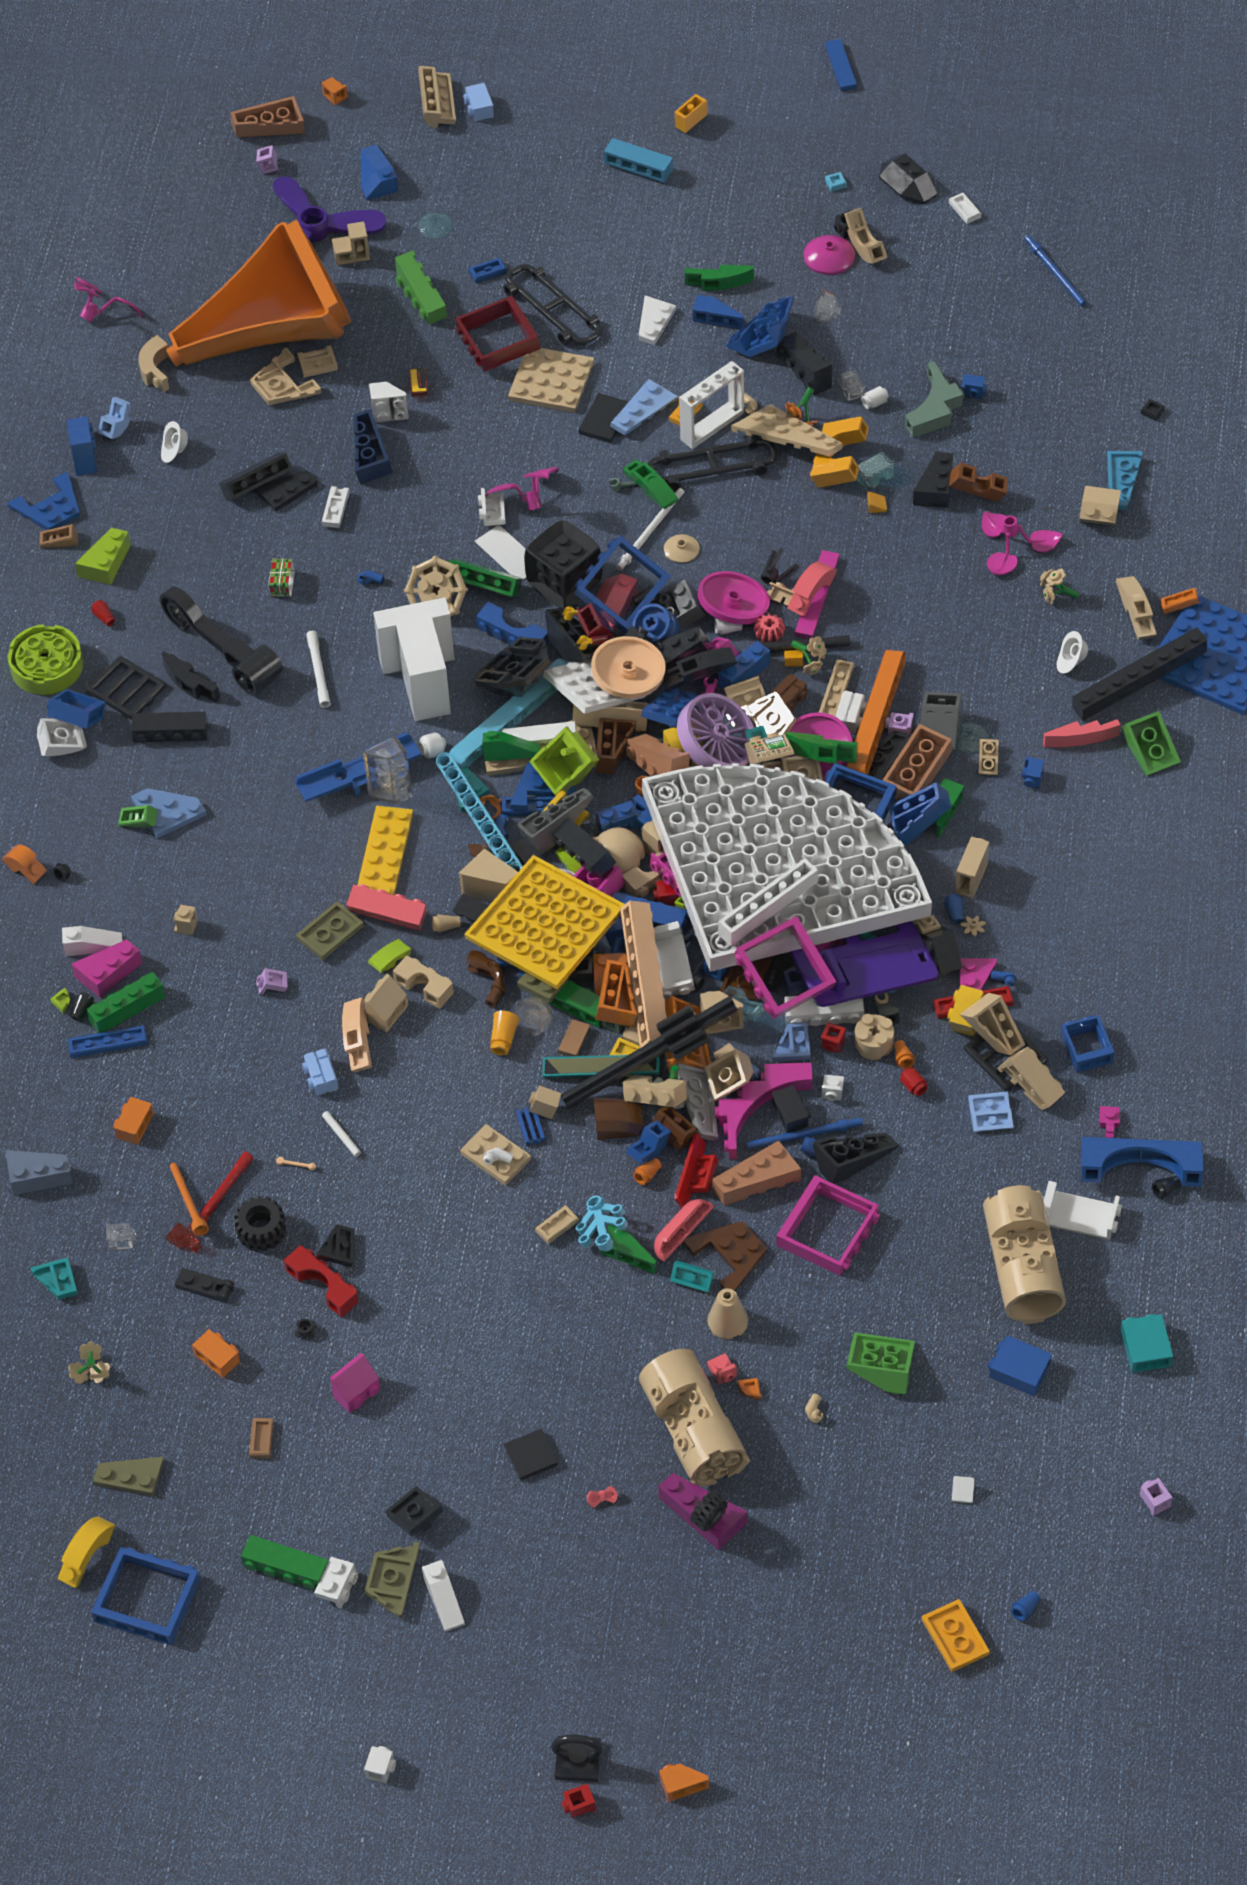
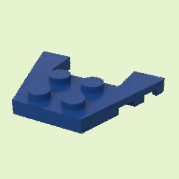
[7,472,80,530]
[510,762,577,810]

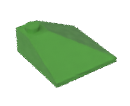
[846,1332,915,1394]

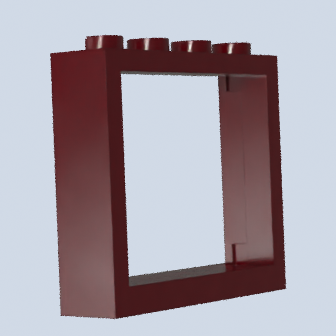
[455,296,541,372]

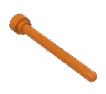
[170,1163,209,1236]

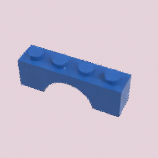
[476,602,550,645]

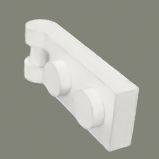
[322,486,350,528]

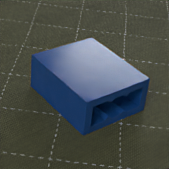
[988,1335,1052,1396]

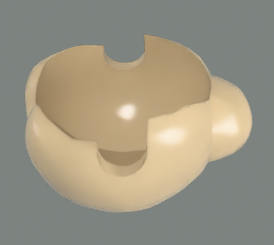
[592,827,645,875]

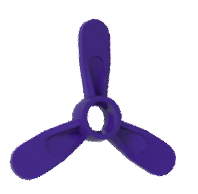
[273,177,386,242]

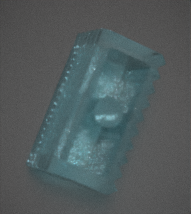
[856,451,895,490]

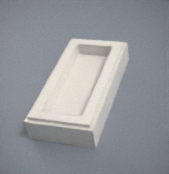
[949,193,981,224]

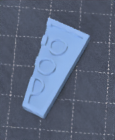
[610,379,678,435]

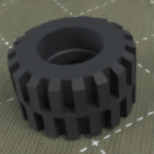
[234,1196,286,1251]

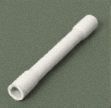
[306,631,331,708]

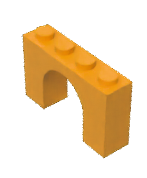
[810,416,869,488]

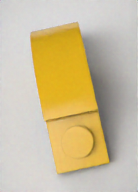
[58,1516,115,1588]

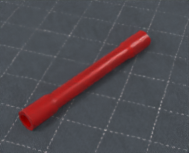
[189,1151,254,1230]

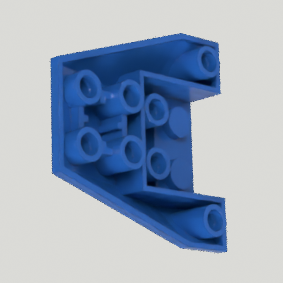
[726,296,794,357]

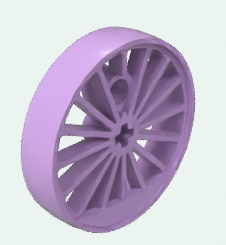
[677,693,754,767]

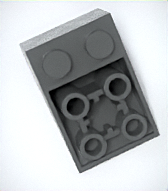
[650,579,706,628]
[920,691,964,751]

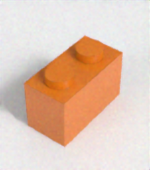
[113,1097,154,1145]
[192,1329,240,1378]

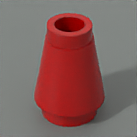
[91,600,116,626]

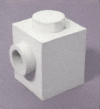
[364,1746,396,1783]

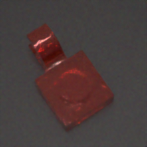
[165,1222,201,1253]

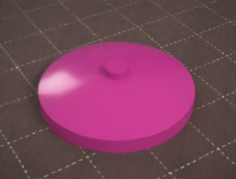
[697,571,770,625]
[780,712,853,782]

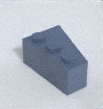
[5,1150,73,1195]

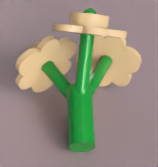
[1040,569,1079,604]
[791,636,827,675]
[68,1341,111,1384]

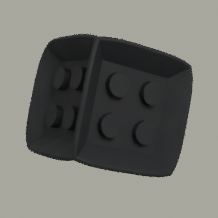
[524,520,603,609]

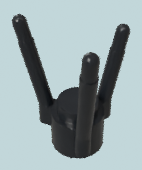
[760,548,798,585]

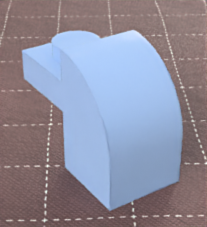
[98,397,131,439]

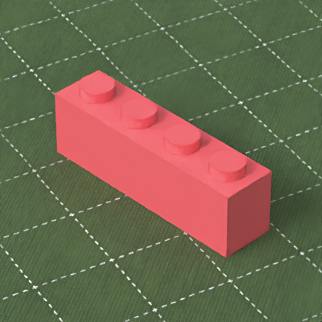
[346,884,427,931]

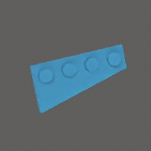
[1107,451,1143,510]

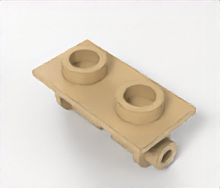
[767,582,794,606]

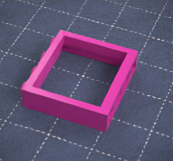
[734,916,836,1019]
[776,1175,880,1276]

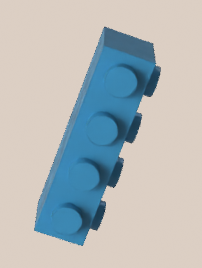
[604,138,673,183]

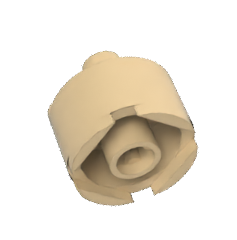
[855,1014,894,1060]

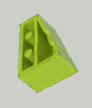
[75,528,131,585]

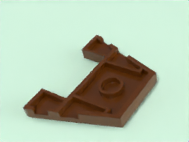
[683,1221,767,1292]

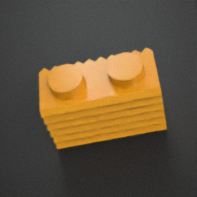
[675,94,708,133]

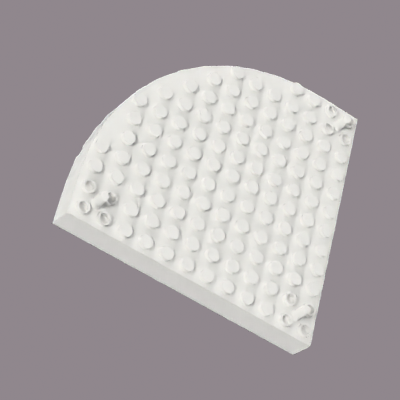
[642,763,932,971]

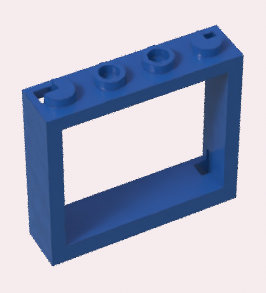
[574,535,671,634]
[825,763,897,823]
[91,1547,200,1646]

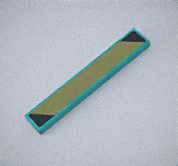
[542,1055,660,1078]

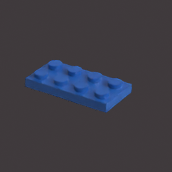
[641,688,697,727]

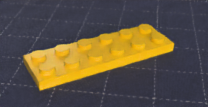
[358,806,413,896]

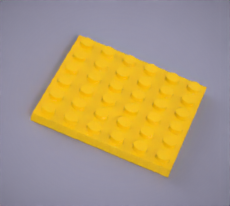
[464,855,625,990]

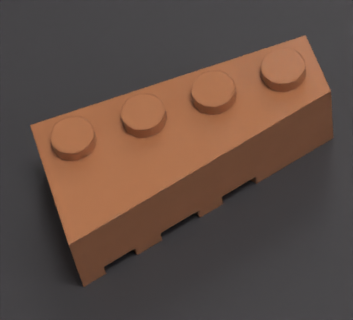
[230,96,305,137]
[626,734,690,776]

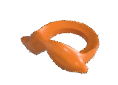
[473,795,502,820]

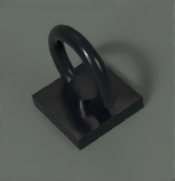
[551,1734,603,1782]

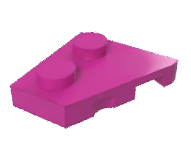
[960,958,997,990]

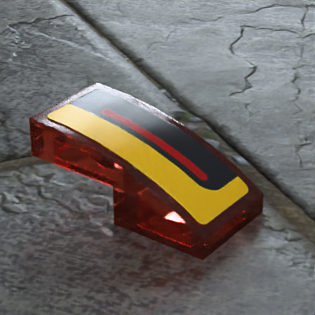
[409,367,429,397]

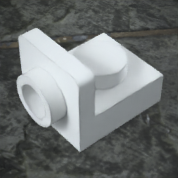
[822,1075,844,1101]

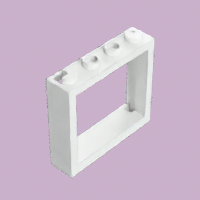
[679,361,744,449]

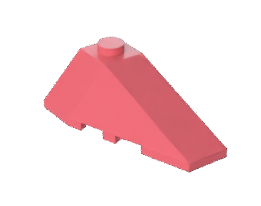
[597,573,638,633]

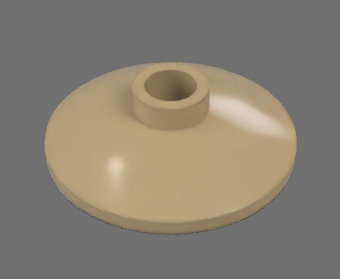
[664,534,700,563]

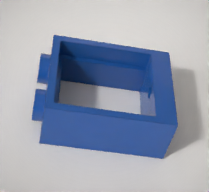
[47,689,106,729]
[1061,1015,1115,1073]

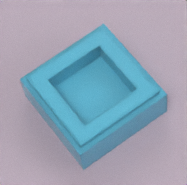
[825,172,847,192]

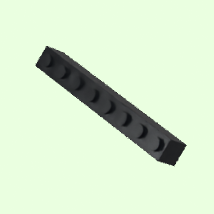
[1072,627,1207,721]

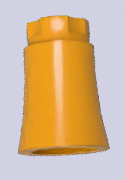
[490,1011,520,1056]

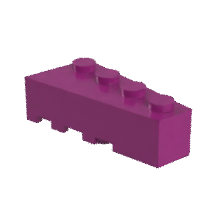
[658,1473,748,1550]

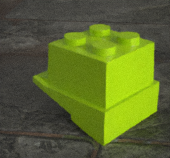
[529,726,599,795]

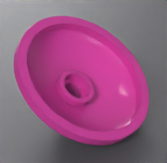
[804,235,855,275]

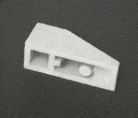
[62,926,122,956]
[422,1560,465,1632]

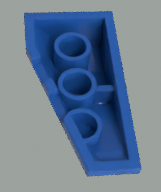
[361,144,398,200]

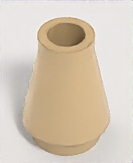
[432,914,461,933]

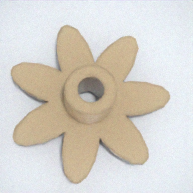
[961,916,986,937]

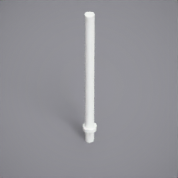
[616,488,684,571]

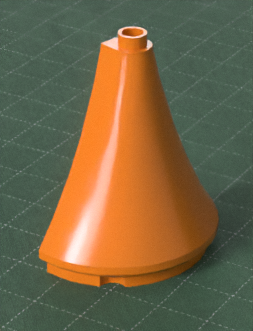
[166,219,352,367]

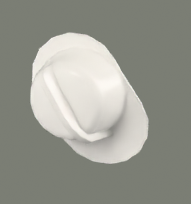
[161,421,188,463]
[1057,631,1088,674]

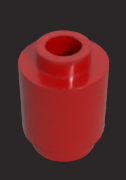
[900,1068,928,1097]

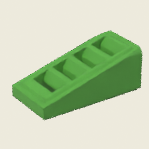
[118,805,158,827]

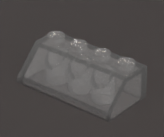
[363,736,412,804]

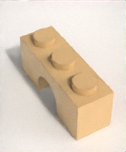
[622,849,665,898]
[393,956,454,1009]
[623,1074,687,1107]

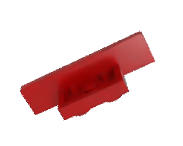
[674,1133,719,1208]

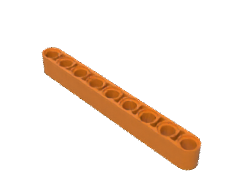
[847,650,906,775]

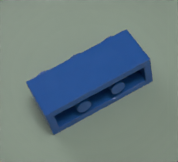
[718,641,770,689]

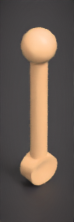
[276,1157,316,1170]

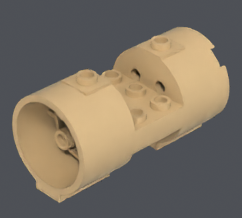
[983,1185,1066,1324]
[639,1349,750,1487]

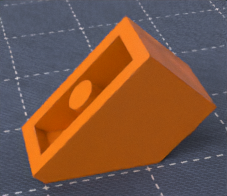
[659,1763,709,1802]

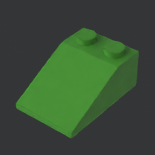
[1121,711,1181,776]

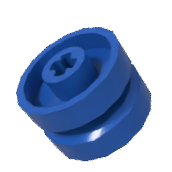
[632,604,679,644]

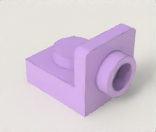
[256,968,287,994]

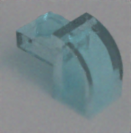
[723,986,765,1024]

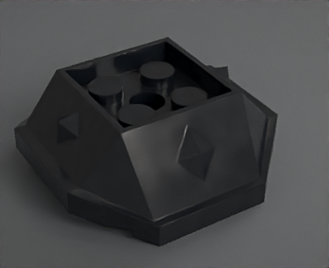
[474,637,551,697]

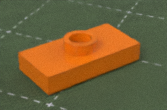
[1161,587,1199,614]

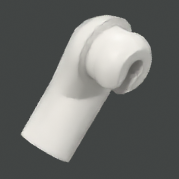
[483,1147,513,1165]

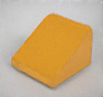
[867,492,887,513]
[784,650,803,667]

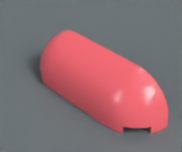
[654,1199,714,1262]

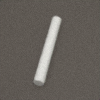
[322,1111,361,1157]

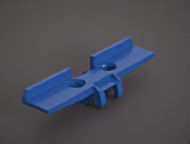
[295,732,421,802]

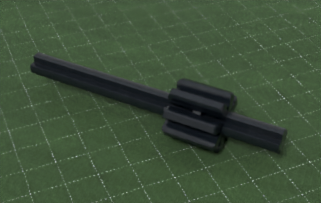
[561,996,738,1109]

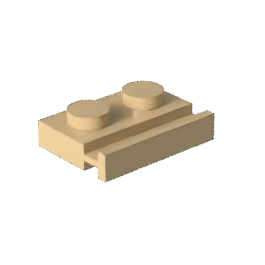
[724,676,766,707]

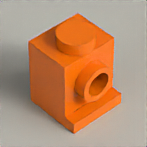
[322,77,348,105]

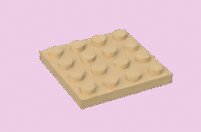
[508,348,594,413]

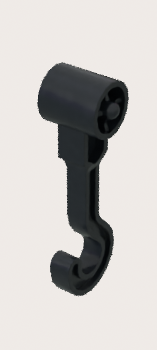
[159,586,284,695]

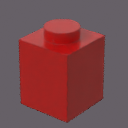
[653,880,680,906]

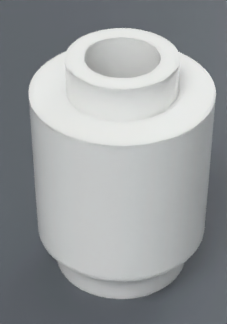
[861,386,889,409]

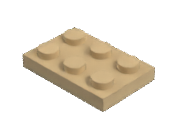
[460,1124,531,1186]

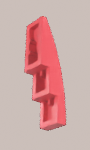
[1043,720,1121,747]

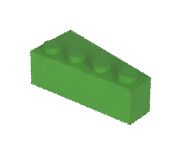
[395,250,447,325]

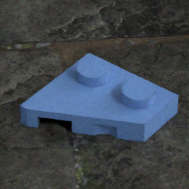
[773,1023,810,1062]

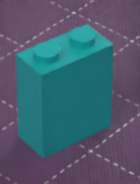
[1120,1314,1173,1373]

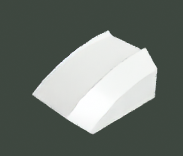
[37,718,87,756]

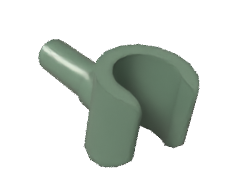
[610,478,635,492]

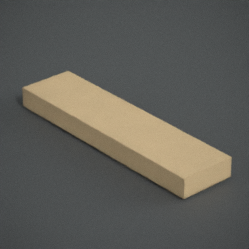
[819,659,854,716]

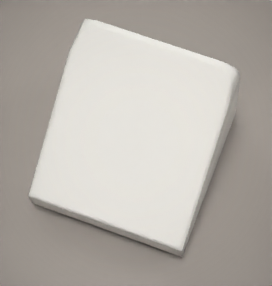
[952,1476,974,1504]

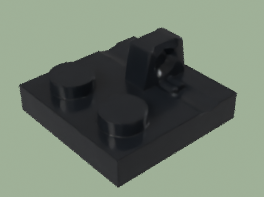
[385,1486,444,1536]

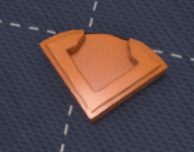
[737,1378,761,1399]

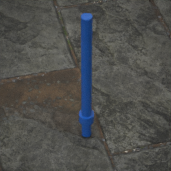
[1025,235,1086,307]
[746,1118,863,1150]

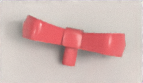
[587,1486,618,1508]

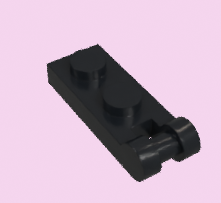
[175,1268,235,1303]

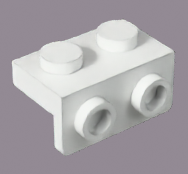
[478,488,506,526]
[314,1557,358,1609]

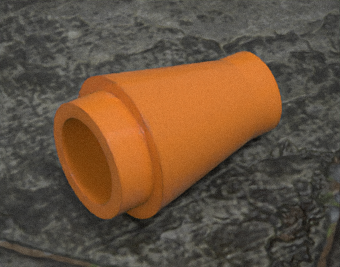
[893,1040,915,1069]
[633,1158,662,1185]

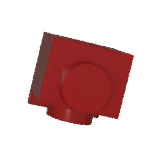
[821,1022,846,1053]
[561,1783,596,1818]

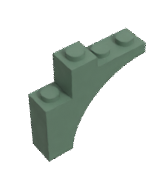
[905,361,964,438]

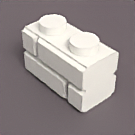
[835,691,867,734]

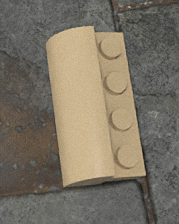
[418,66,456,128]

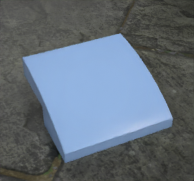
[968,1092,1013,1132]

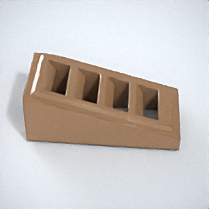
[40,524,78,548]

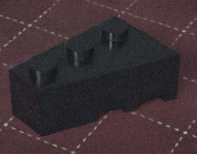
[913,452,954,508]

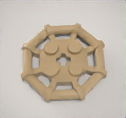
[404,556,468,617]

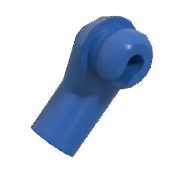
[357,570,385,584]
[495,814,509,840]
[610,936,625,954]
[991,971,1017,986]

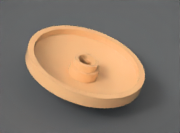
[591,636,665,699]

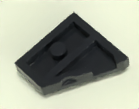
[315,1224,355,1267]

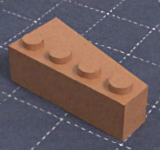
[713,1141,801,1205]

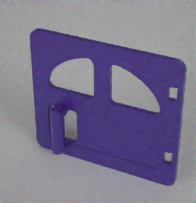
[790,921,938,1007]

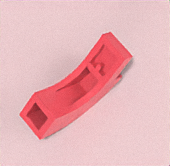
[787,561,837,616]

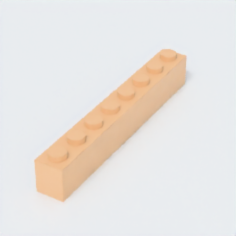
[620,901,667,1048]

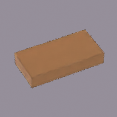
[558,1019,590,1057]
[249,1418,274,1458]

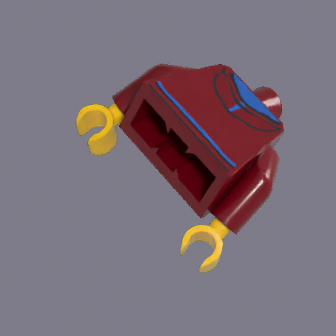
[563,603,615,650]

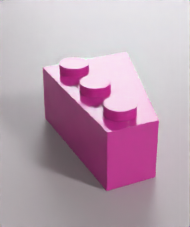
[71,939,142,998]

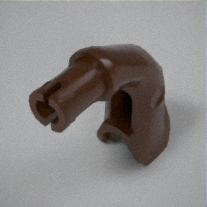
[467,950,506,1008]

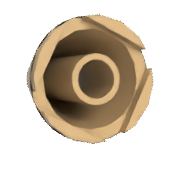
[707,1289,748,1340]

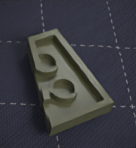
[93,1456,165,1496]

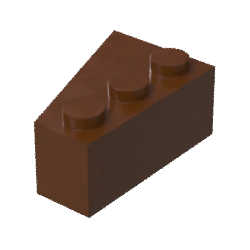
[595,718,637,775]

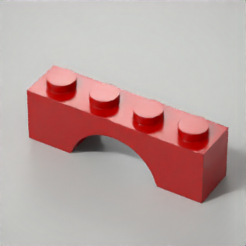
[283,1245,359,1318]

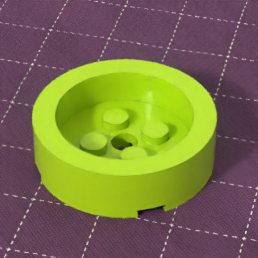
[7,624,83,695]

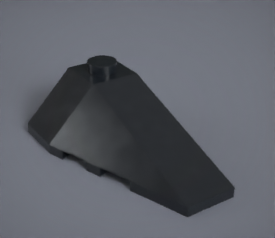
[813,1133,898,1184]

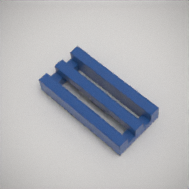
[469,258,507,283]
[516,1107,545,1146]

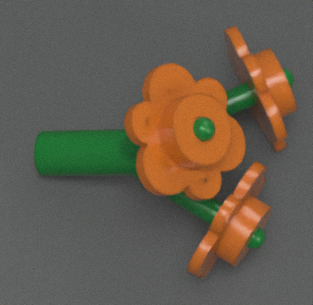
[785,387,818,427]

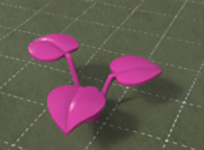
[74,277,142,322]
[485,467,559,510]
[982,511,1062,575]

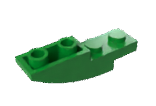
[685,265,754,291]
[622,459,679,510]
[786,732,858,763]

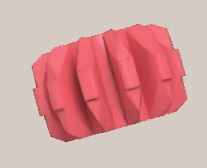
[754,613,785,642]

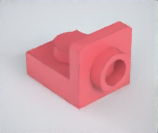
[707,1353,737,1384]

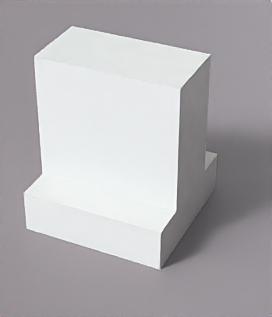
[373,597,455,721]

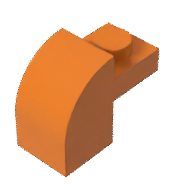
[2,844,47,884]

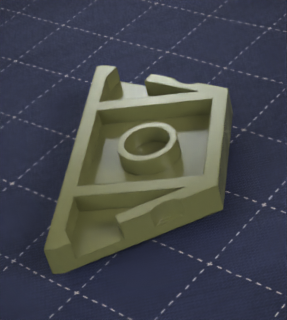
[365,1542,420,1619]

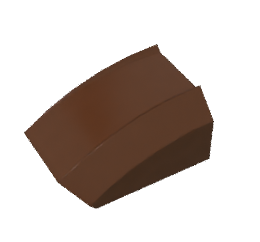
[594,1098,644,1140]

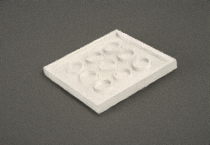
[543,658,645,714]

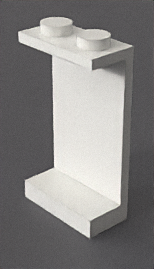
[654,921,695,1000]
[1044,1181,1122,1240]

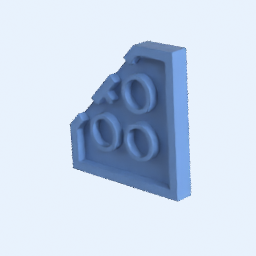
[131,788,207,839]

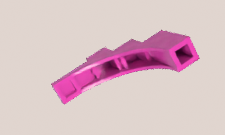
[715,1063,812,1160]

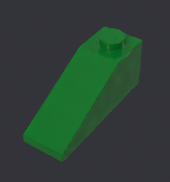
[482,731,541,761]
[936,778,964,838]
[600,1224,657,1274]

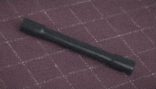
[760,635,850,652]

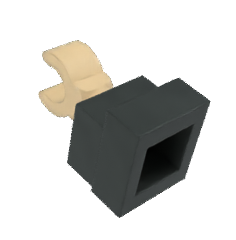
[875,993,899,1025]

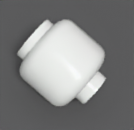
[418,732,446,759]

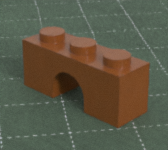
[949,462,1008,502]

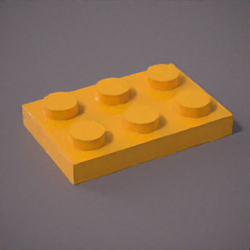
[921,1599,990,1672]

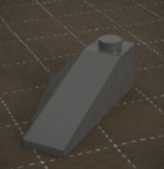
[517,788,593,855]

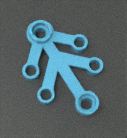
[575,1196,628,1252]

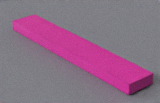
[795,550,839,639]

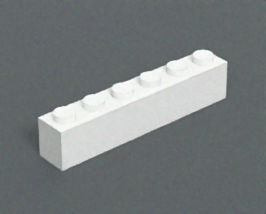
[718,858,818,946]

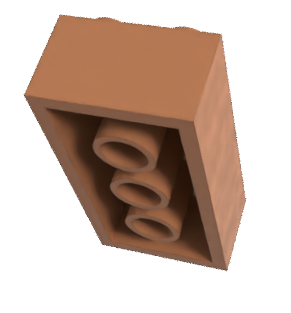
[883,724,952,800]

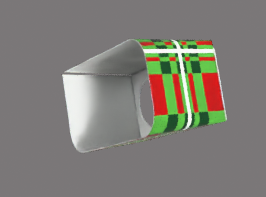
[268,559,295,597]

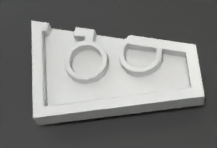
[639,296,676,345]

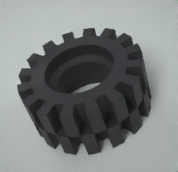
[690,1491,728,1532]

